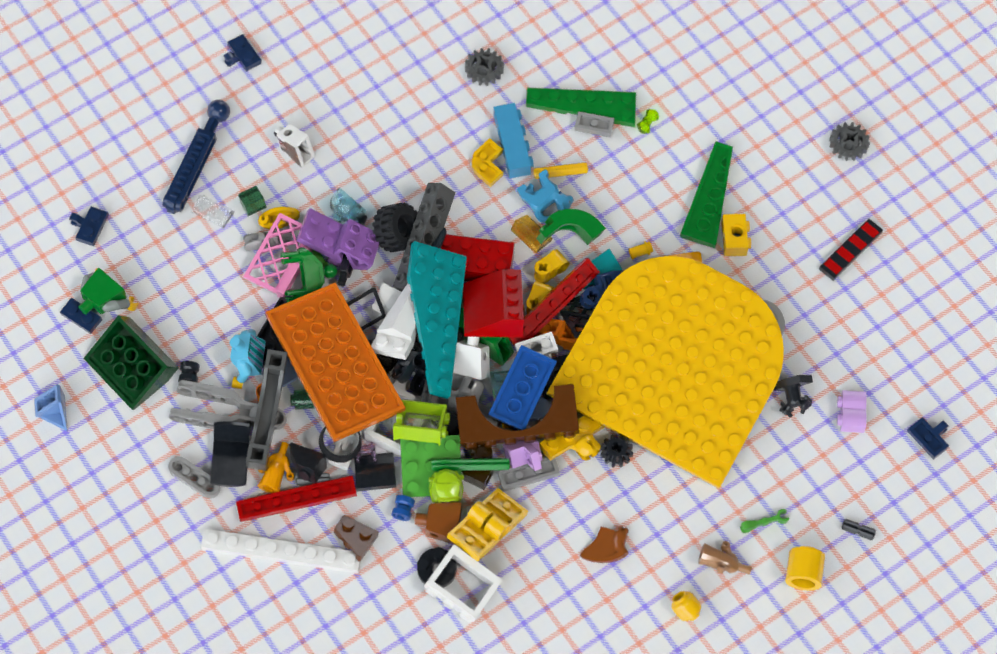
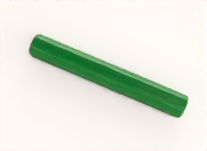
[431,458,510,471]

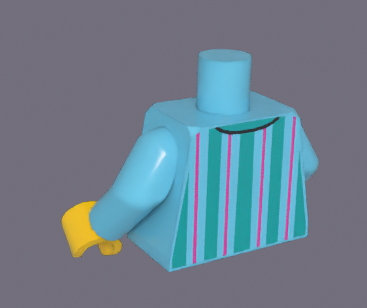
[230,329,266,389]

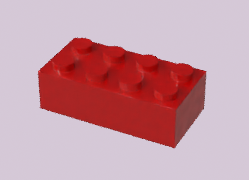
[441,234,515,281]

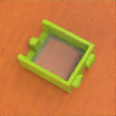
[393,400,450,446]

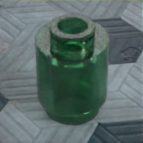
[290,390,315,410]

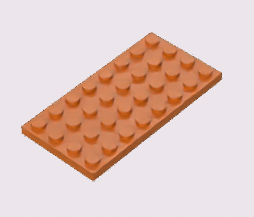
[265,282,405,442]

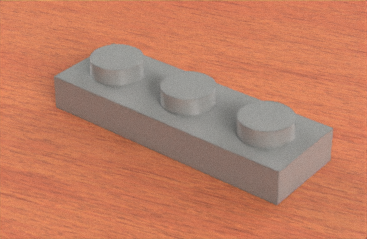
[498,457,560,492]

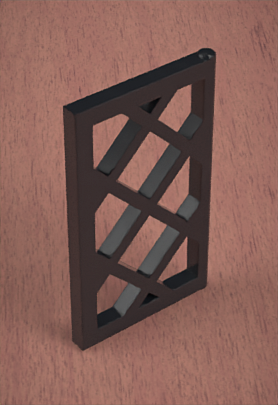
[560,296,595,338]

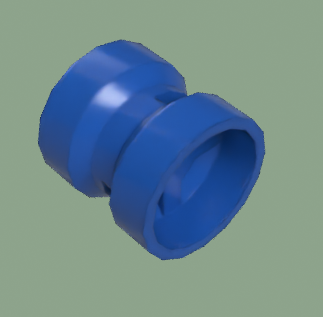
[391,495,415,521]

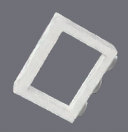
[363,385,429,457]
[423,545,503,622]

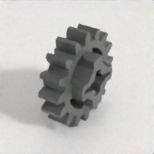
[465,48,504,86]
[829,122,870,161]

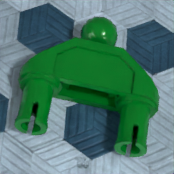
[280,247,338,302]

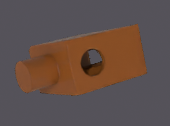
[415,502,462,545]

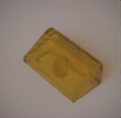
[511,215,553,253]

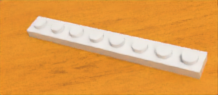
[201,529,361,574]

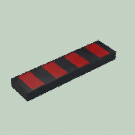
[819,219,883,281]

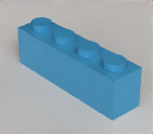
[493,103,534,179]

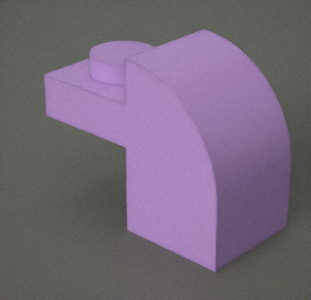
[503,440,542,471]

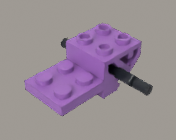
[297,208,379,287]

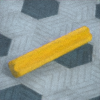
[533,162,588,179]

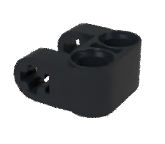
[392,349,427,396]

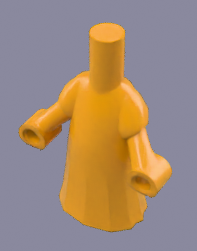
[257,442,294,493]

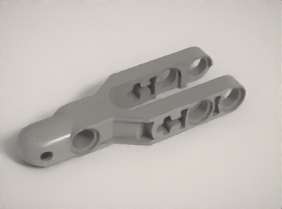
[169,380,287,430]

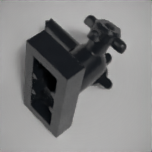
[773,375,813,418]

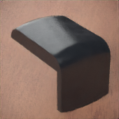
[210,421,250,487]

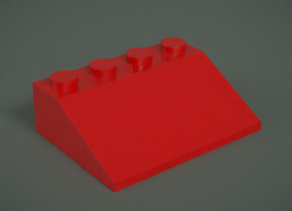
[463,269,524,337]

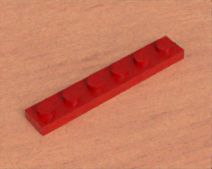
[508,258,600,346]
[236,475,357,522]

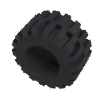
[372,203,418,252]

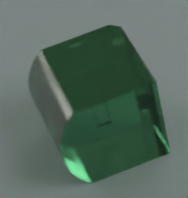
[238,186,267,216]

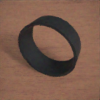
[319,427,362,463]

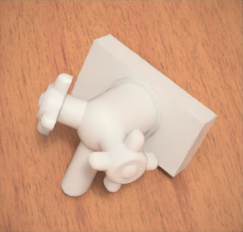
[515,331,558,358]

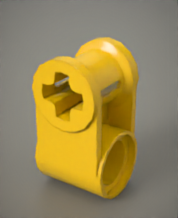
[534,249,570,284]
[526,281,554,314]

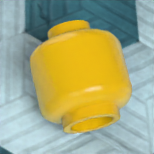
[671,591,701,621]

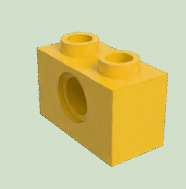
[721,214,751,257]

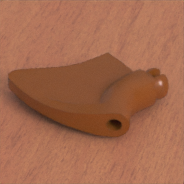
[580,526,629,563]

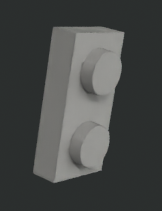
[574,111,614,137]

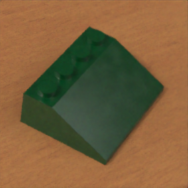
[83,315,179,410]

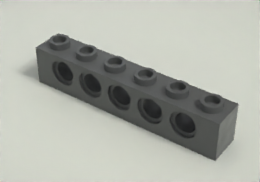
[393,183,456,292]

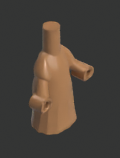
[698,541,752,574]

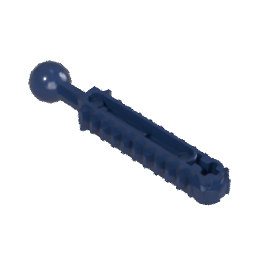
[163,100,230,214]

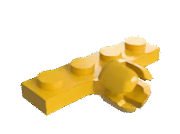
[539,415,605,461]

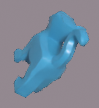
[516,169,574,223]

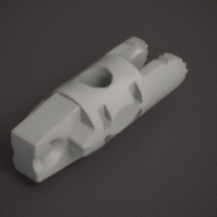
[243,231,293,251]

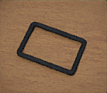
[347,288,386,331]

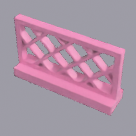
[243,213,313,298]

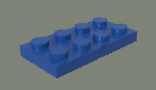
[488,345,557,431]

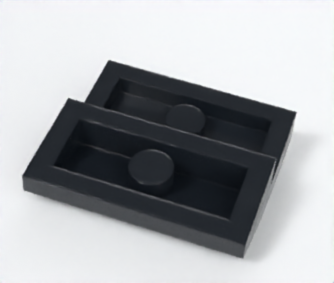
[354,453,396,492]

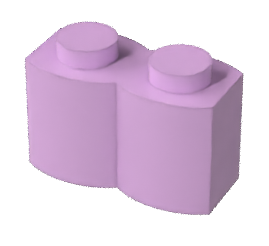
[837,390,866,433]

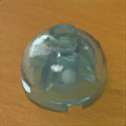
[330,188,367,223]

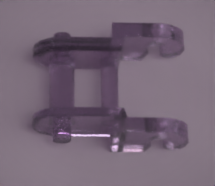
[356,442,376,463]

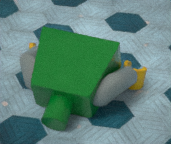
[78,268,139,315]

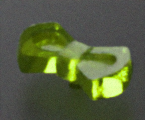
[637,109,659,134]

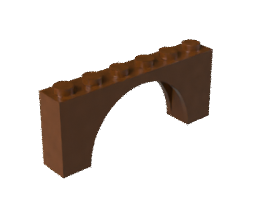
[456,384,579,450]

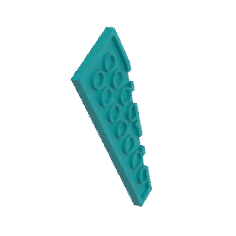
[407,241,467,399]

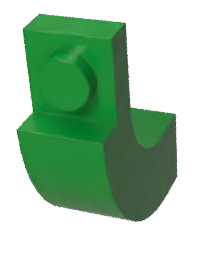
[536,209,606,245]

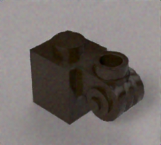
[462,445,493,490]

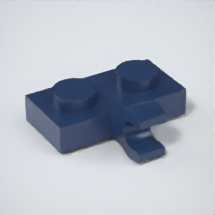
[223,34,262,71]
[69,206,109,247]
[60,298,102,334]
[907,417,949,460]

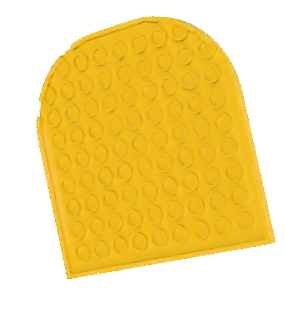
[547,256,784,489]

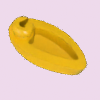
[258,207,300,229]

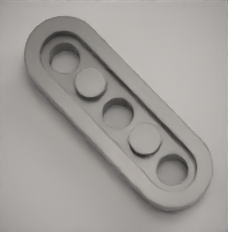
[168,456,220,498]

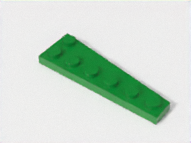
[526,88,636,127]
[680,141,733,248]

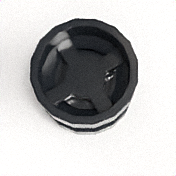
[178,361,200,383]

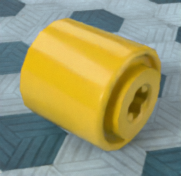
[785,546,825,591]

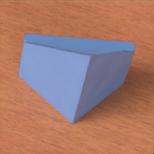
[34,385,67,431]

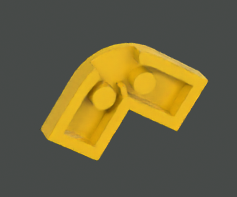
[472,138,503,187]

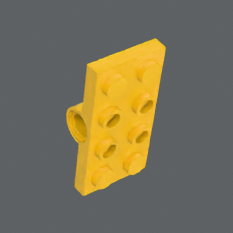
[447,488,528,562]

